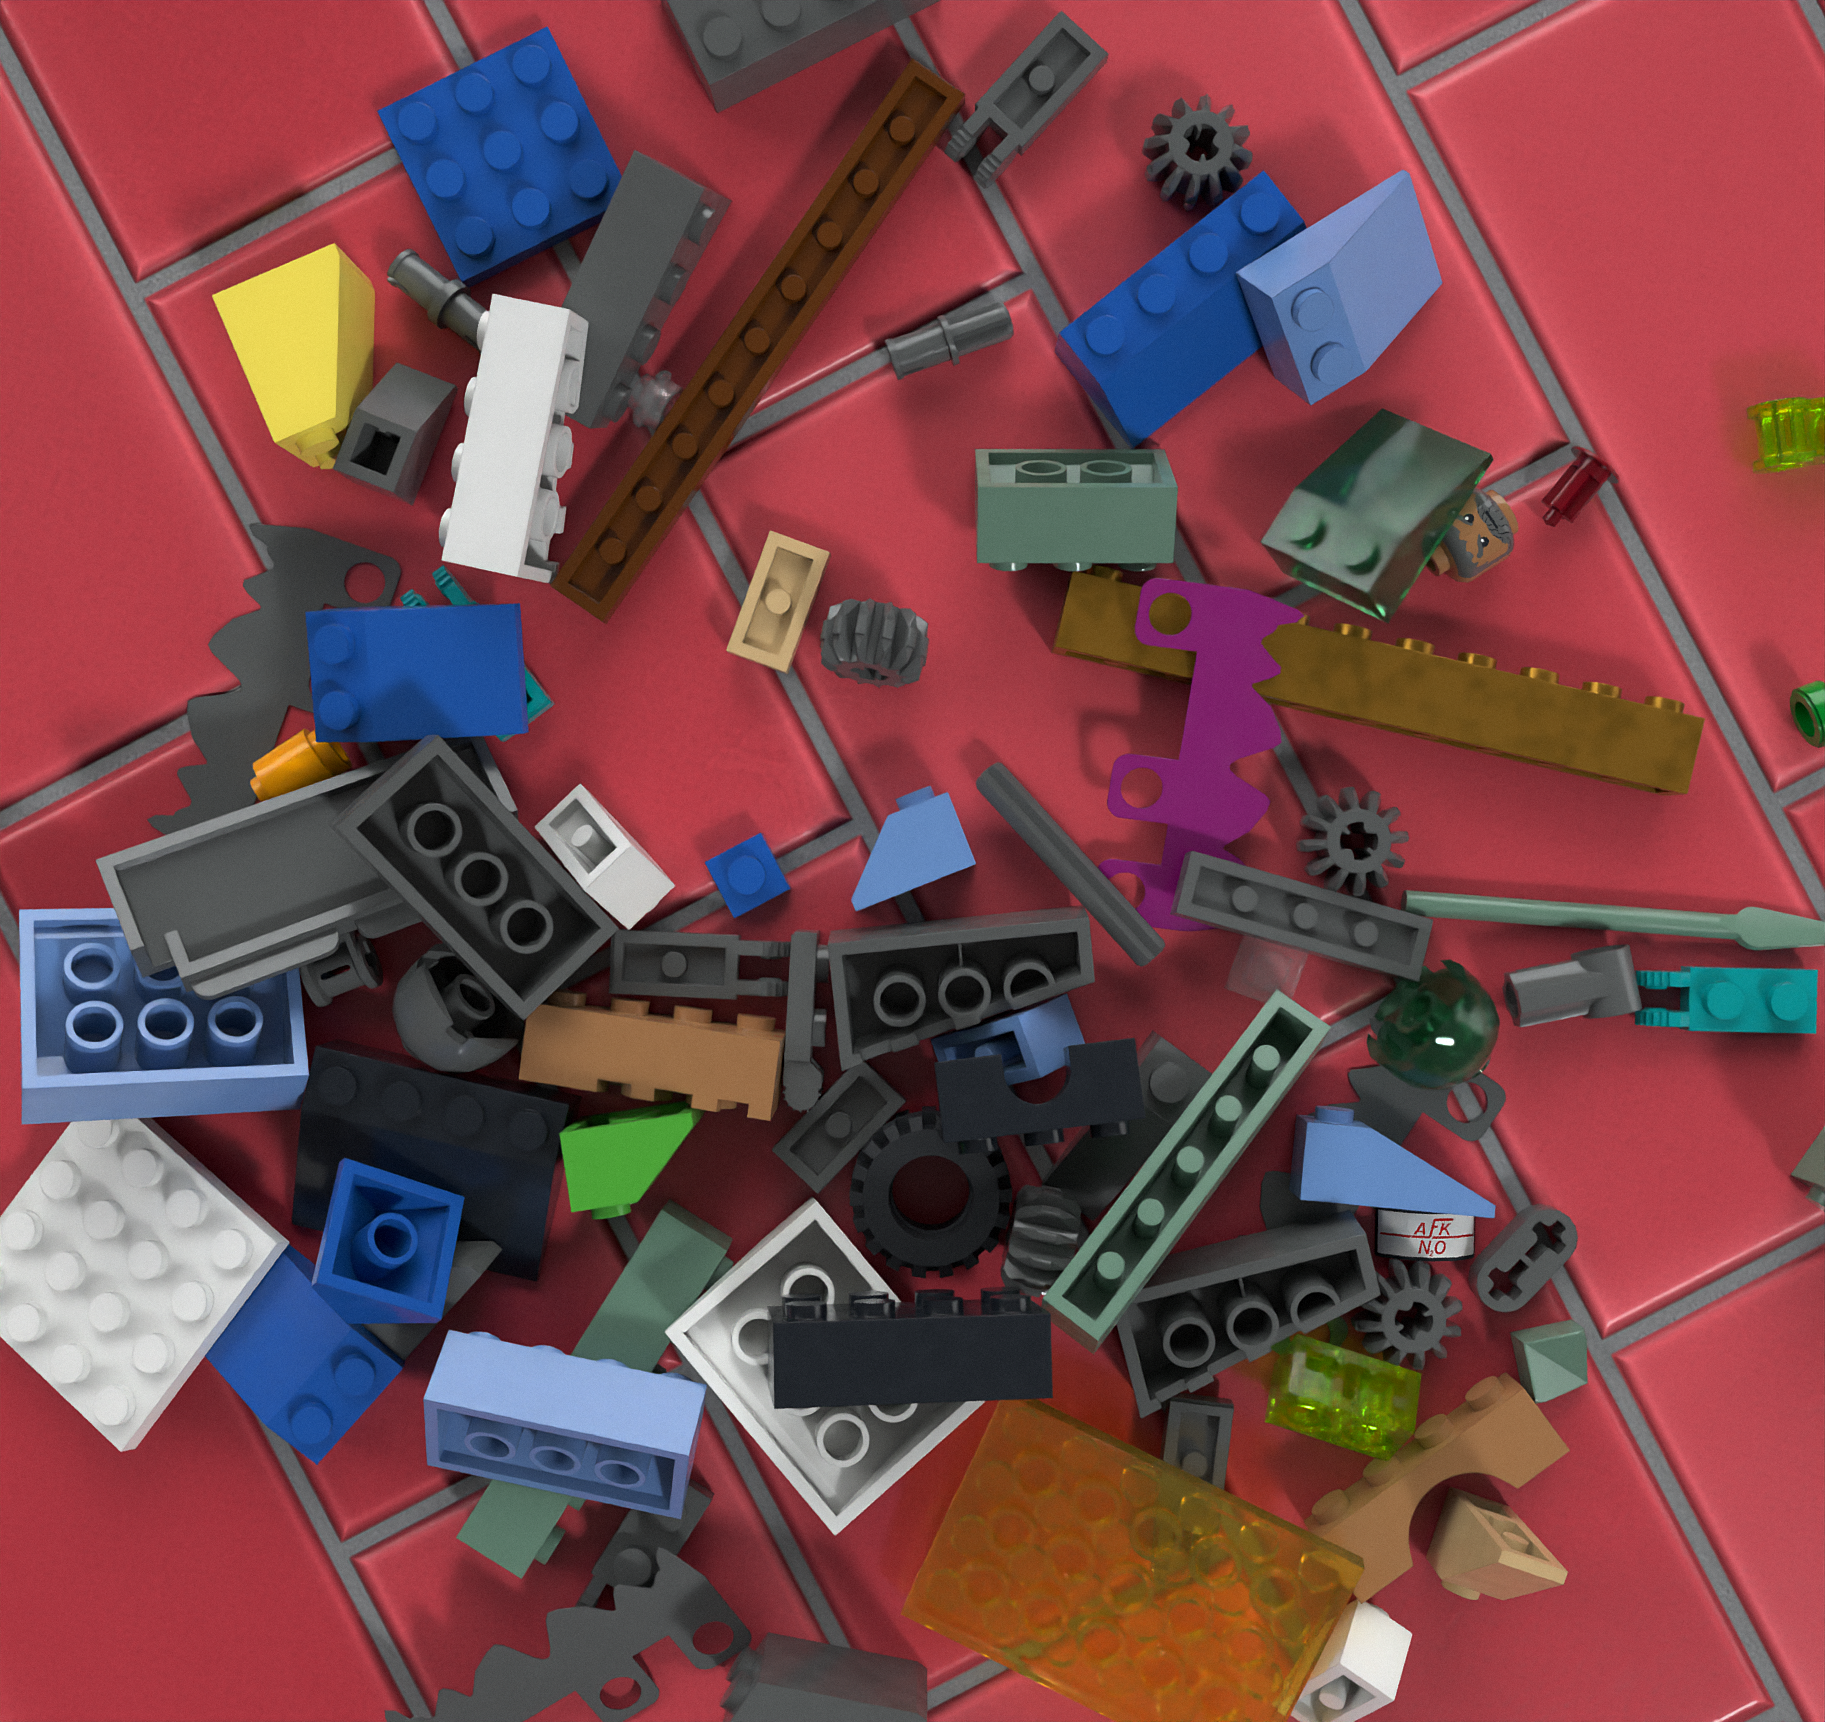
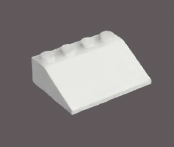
[665,1197,985,1536]

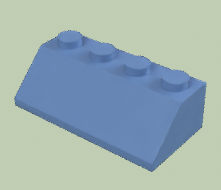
[423,1330,707,1519]

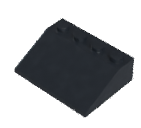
[291,1039,582,1282]

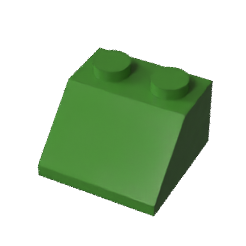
[559,1101,706,1219]

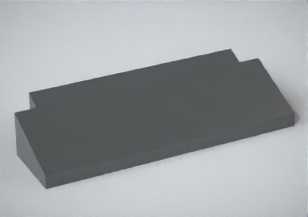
[96,736,518,1000]

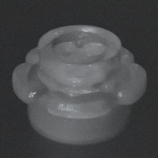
[628,370,684,431]

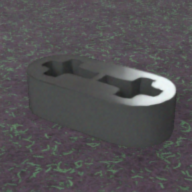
[1468,1204,1578,1312]

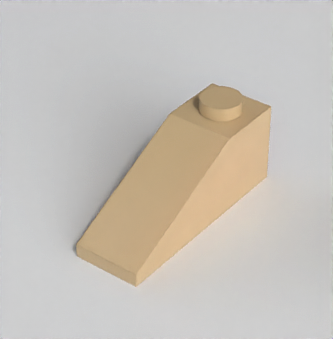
[1426,1487,1568,1600]

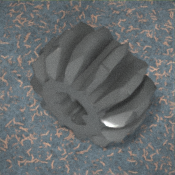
[1142,94,1253,212]
[820,598,929,688]
[1296,787,1409,896]
[1000,1185,1081,1298]
[1351,1258,1463,1370]

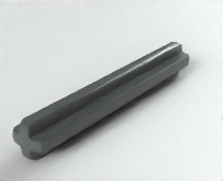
[976,762,1165,967]

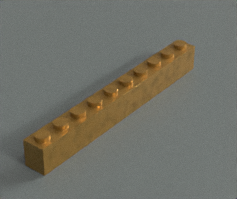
[1051,565,1705,796]

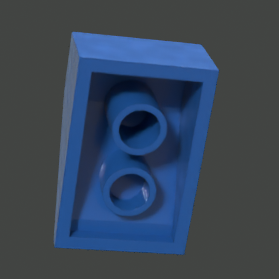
[305,603,529,742]
[205,1244,406,1465]

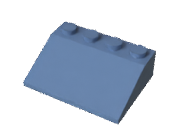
[19,908,309,1125]

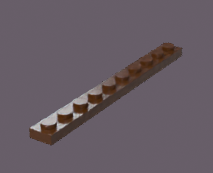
[550,58,965,624]

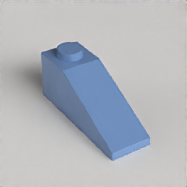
[1289,1106,1496,1218]

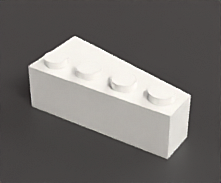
[439,294,589,584]

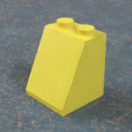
[212,243,375,469]

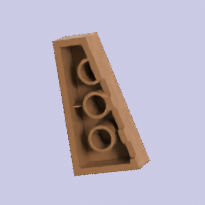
[518,989,786,1121]

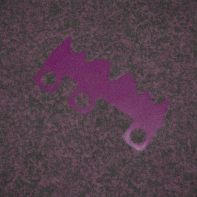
[1097,578,1305,931]

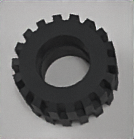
[850,1106,1012,1278]

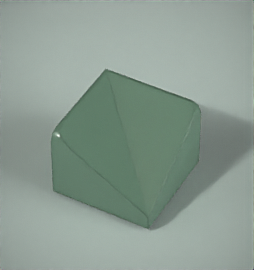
[1510,1319,1588,1404]

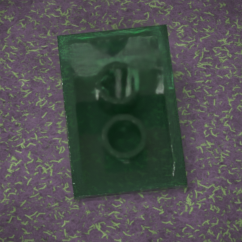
[1260,408,1494,623]

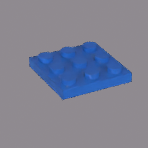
[377,26,622,288]

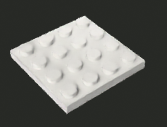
[0,1118,290,1452]

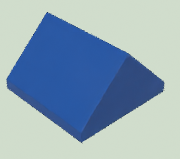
[311,1158,465,1324]

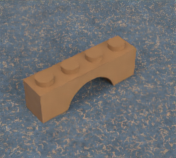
[1304,1372,1570,1604]

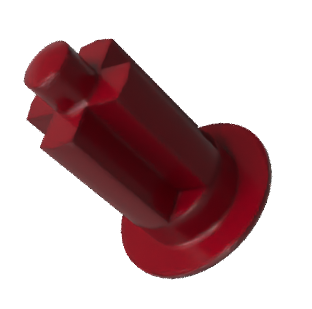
[1541,446,1619,527]

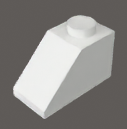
[535,784,675,930]
[1272,1599,1412,1722]

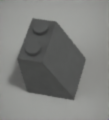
[720,1632,927,1722]

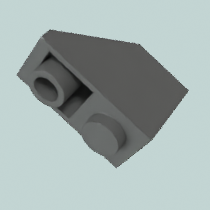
[333,362,459,506]

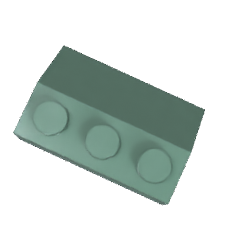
[975,449,1178,571]

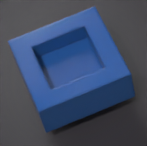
[705,833,792,918]

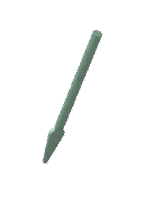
[1401,890,1825,951]

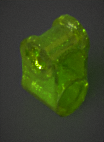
[1746,397,1825,474]

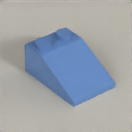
[1235,170,1443,405]

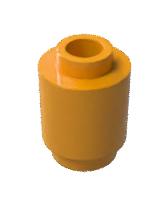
[250,729,352,802]

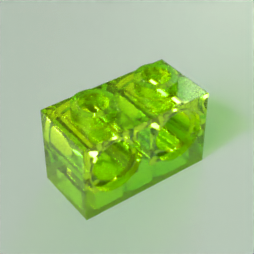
[1264,1334,1422,1461]

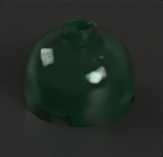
[1366,960,1500,1091]

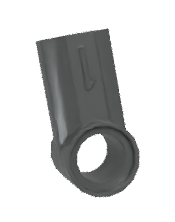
[1502,944,1642,1028]

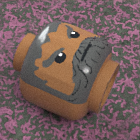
[1417,487,1519,583]

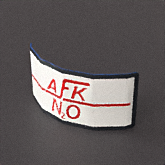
[1374,1207,1476,1262]

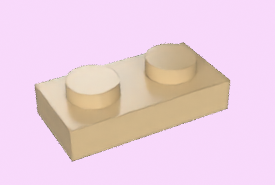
[726,530,831,675]

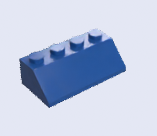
[1054,170,1307,449]

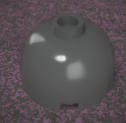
[392,943,524,1074]

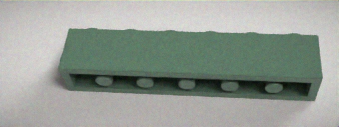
[1041,989,1331,1355]
[456,1199,734,1579]

